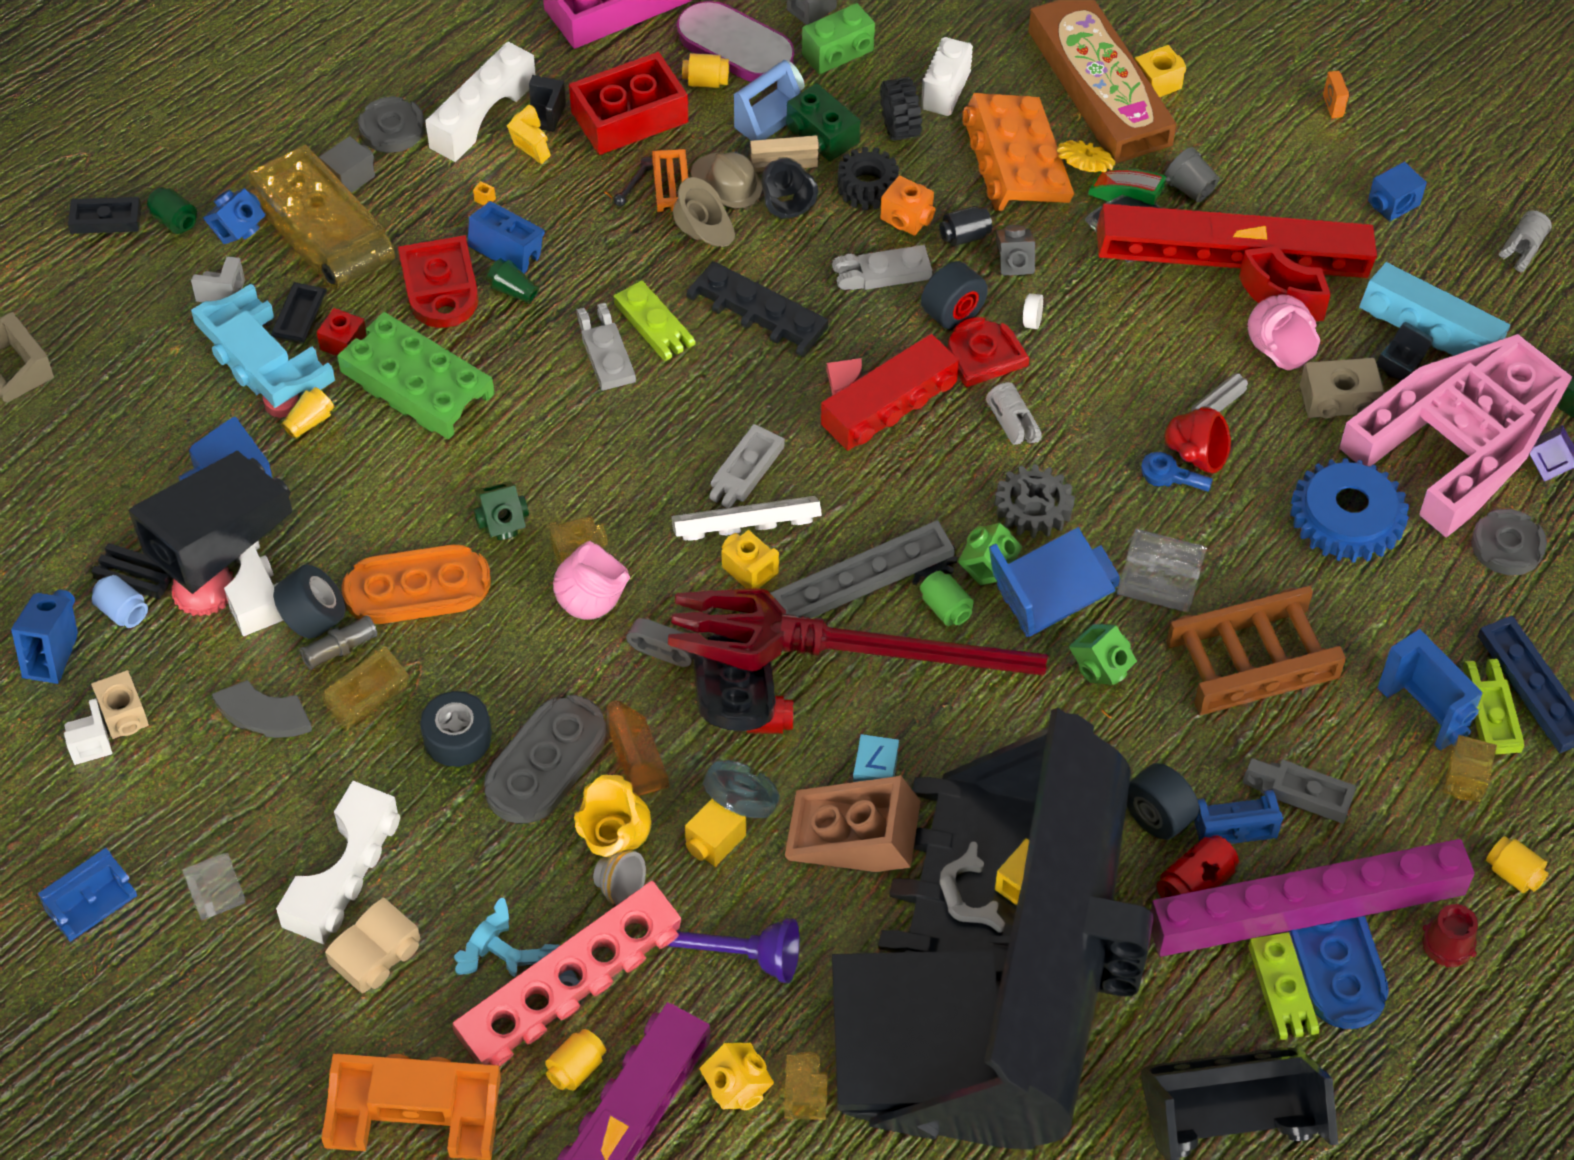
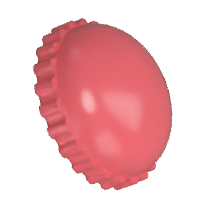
[172,567,234,616]

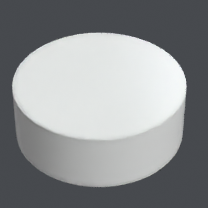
[1023,293,1043,329]

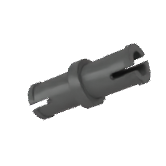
[300,615,378,670]

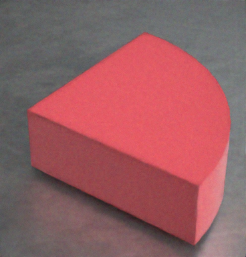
[827,358,862,395]

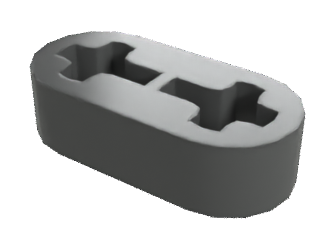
[626,618,694,667]

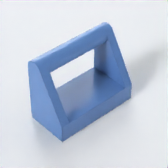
[734,60,801,141]

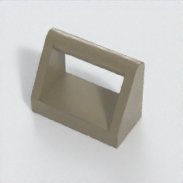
[0,312,54,402]

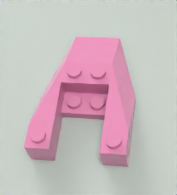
[1339,334,1572,537]

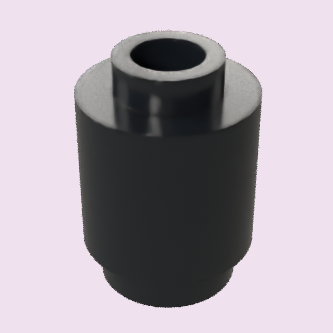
[939,206,992,247]

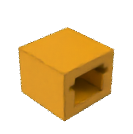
[473,181,496,205]

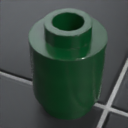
[147,187,197,234]

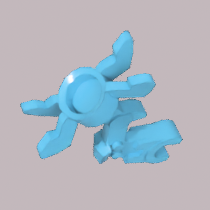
[454,898,580,986]

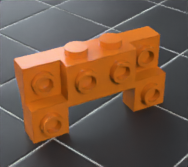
[321,1054,501,1160]

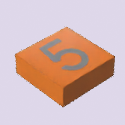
[1323,71,1349,118]

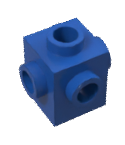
[203,188,266,244]

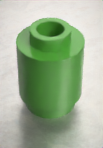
[920,571,974,626]

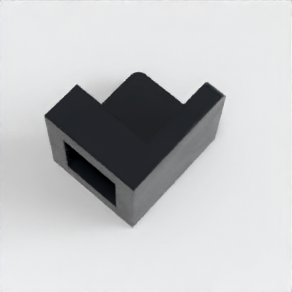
[529,75,566,132]

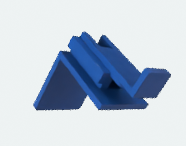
[989,527,1120,637]

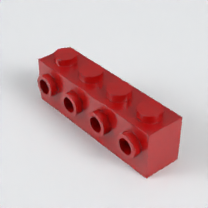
[821,333,959,451]

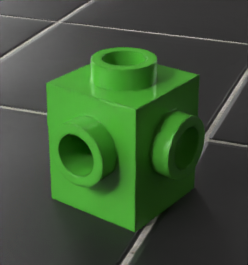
[958,523,1023,586]
[1069,624,1137,685]

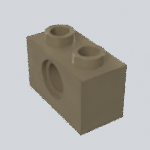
[1300,358,1384,418]

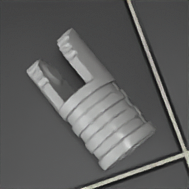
[1499,210,1552,273]
[986,382,1042,445]

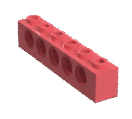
[453,880,681,1067]

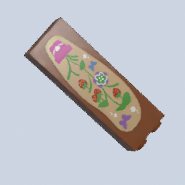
[1028,0,1177,164]

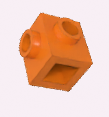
[880,175,936,236]

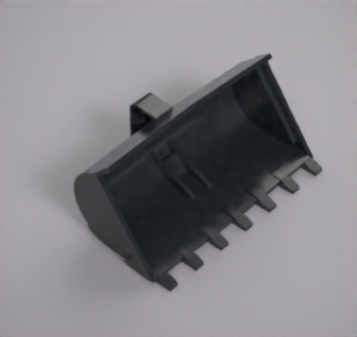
[842,707,1154,1149]

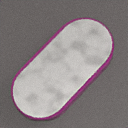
[677,1,794,82]

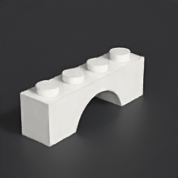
[425,41,536,162]
[224,541,284,636]
[276,781,400,944]

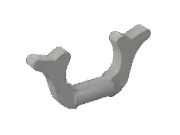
[939,842,1005,932]

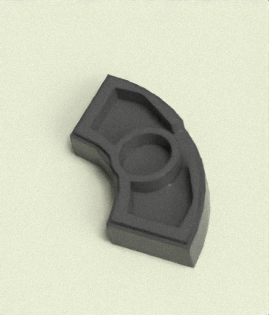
[212,680,312,738]

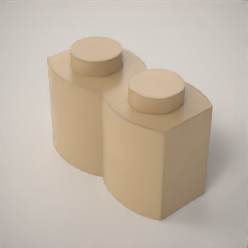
[325,898,421,994]

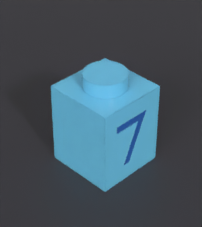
[853,734,899,782]

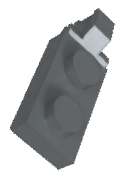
[1243,758,1356,824]

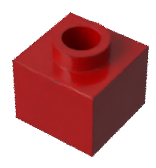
[316,308,367,356]

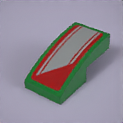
[1088,169,1167,205]

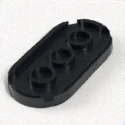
[694,634,776,731]

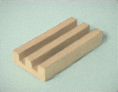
[750,136,818,172]

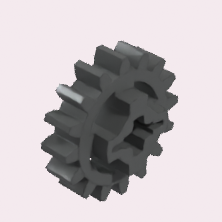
[994,464,1075,538]

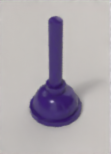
[668,918,800,983]

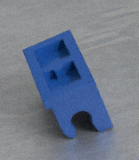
[467,201,545,273]
[1194,790,1283,844]
[38,848,137,942]

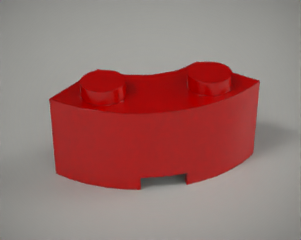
[1239,246,1331,321]

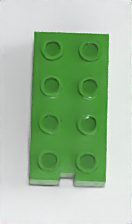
[337,312,494,440]

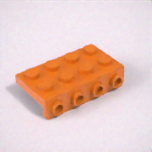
[962,93,1074,211]

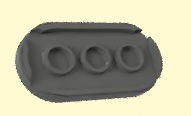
[485,695,607,824]

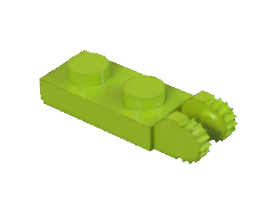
[1463,659,1524,755]

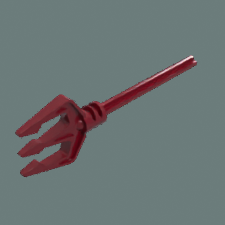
[667,588,1048,676]

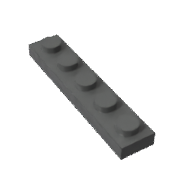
[771,520,954,619]

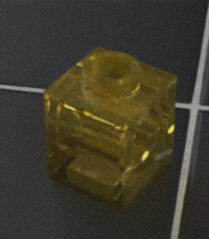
[1443,735,1497,803]

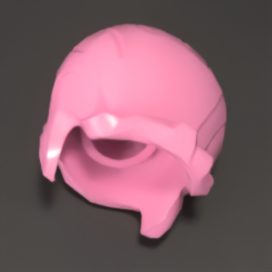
[1248,294,1320,371]
[553,541,630,620]

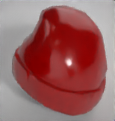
[1164,406,1231,473]

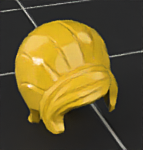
[574,775,652,857]

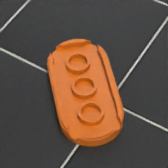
[342,545,491,624]

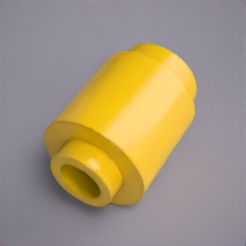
[682,53,729,88]
[1486,836,1549,893]
[545,1029,606,1091]

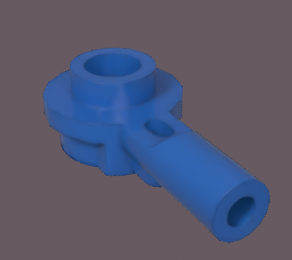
[1141,452,1213,492]

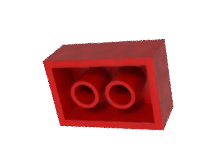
[569,52,689,155]

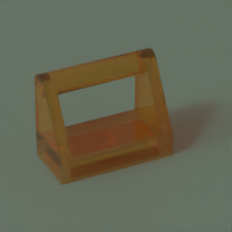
[607,700,669,796]

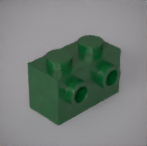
[786,83,861,162]

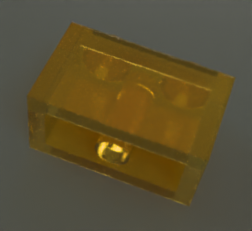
[323,646,409,731]

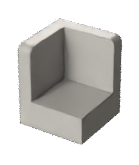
[191,256,245,302]

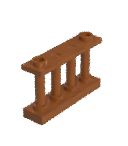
[1166,586,1346,716]

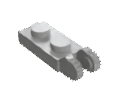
[832,245,932,290]
[576,302,636,391]

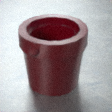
[1422,904,1478,967]

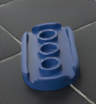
[1285,916,1389,1029]

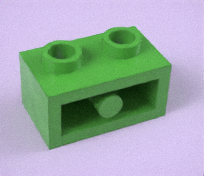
[802,3,875,75]

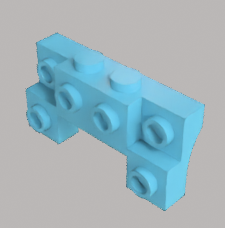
[191,284,335,408]

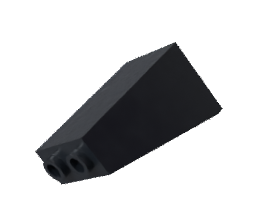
[128,450,293,594]

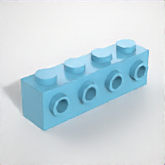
[1359,262,1510,356]

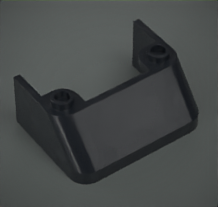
[1141,1047,1338,1160]

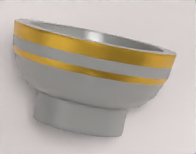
[593,850,646,905]

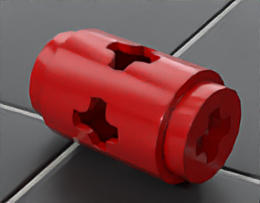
[1156,835,1239,898]

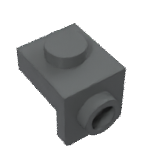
[996,225,1035,275]

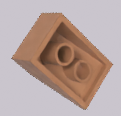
[785,776,921,872]

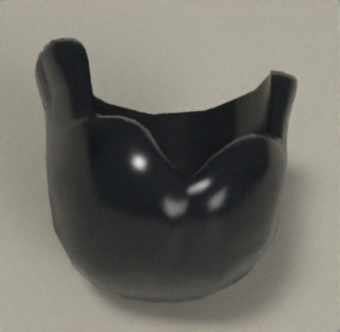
[762,157,818,219]

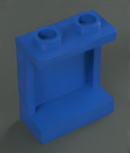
[1378,629,1483,751]

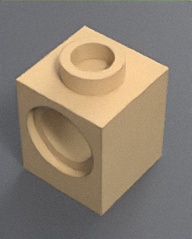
[91,670,149,739]

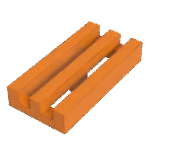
[652,149,688,212]

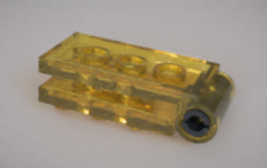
[249,145,395,290]

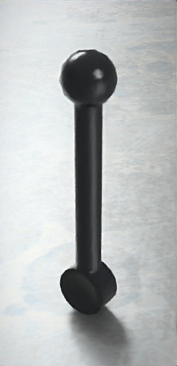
[613,157,653,206]

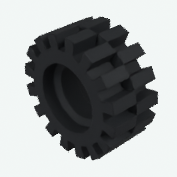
[880,77,922,141]
[838,147,899,210]

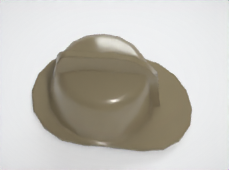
[691,152,762,208]
[673,177,735,247]

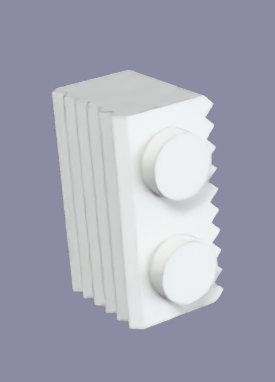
[921,37,973,116]

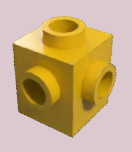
[699,1043,774,1111]

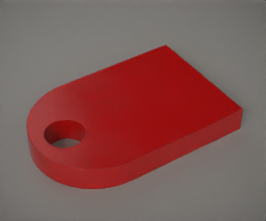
[398,235,478,328]

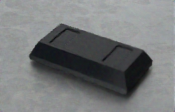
[271,282,327,344]

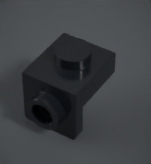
[1376,322,1433,381]

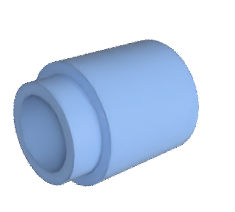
[92,575,148,628]

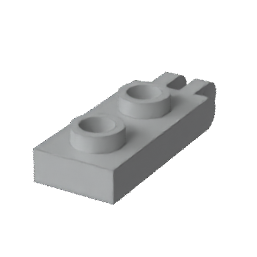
[709,424,785,508]

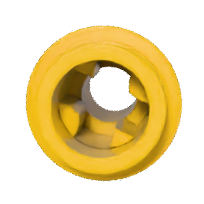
[281,387,334,439]

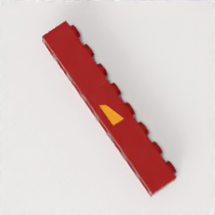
[1097,204,1377,278]

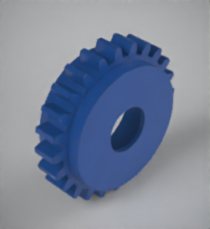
[1290,458,1409,562]

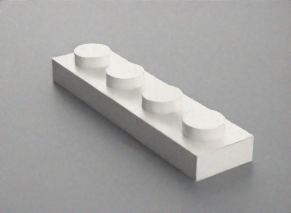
[671,496,822,540]

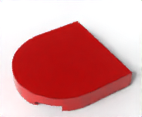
[947,317,1030,388]

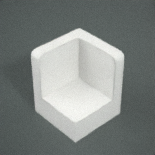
[64,698,112,765]

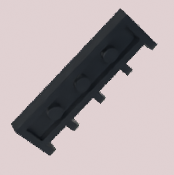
[686,261,828,357]

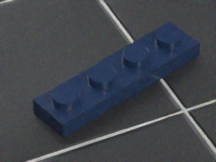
[1477,615,1574,754]

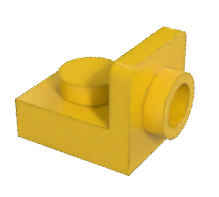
[507,104,551,164]

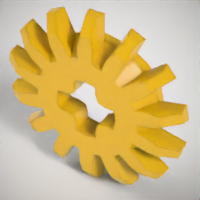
[1057,140,1115,172]

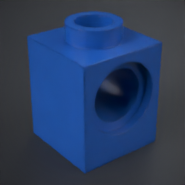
[1368,161,1427,222]

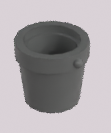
[1164,147,1220,203]

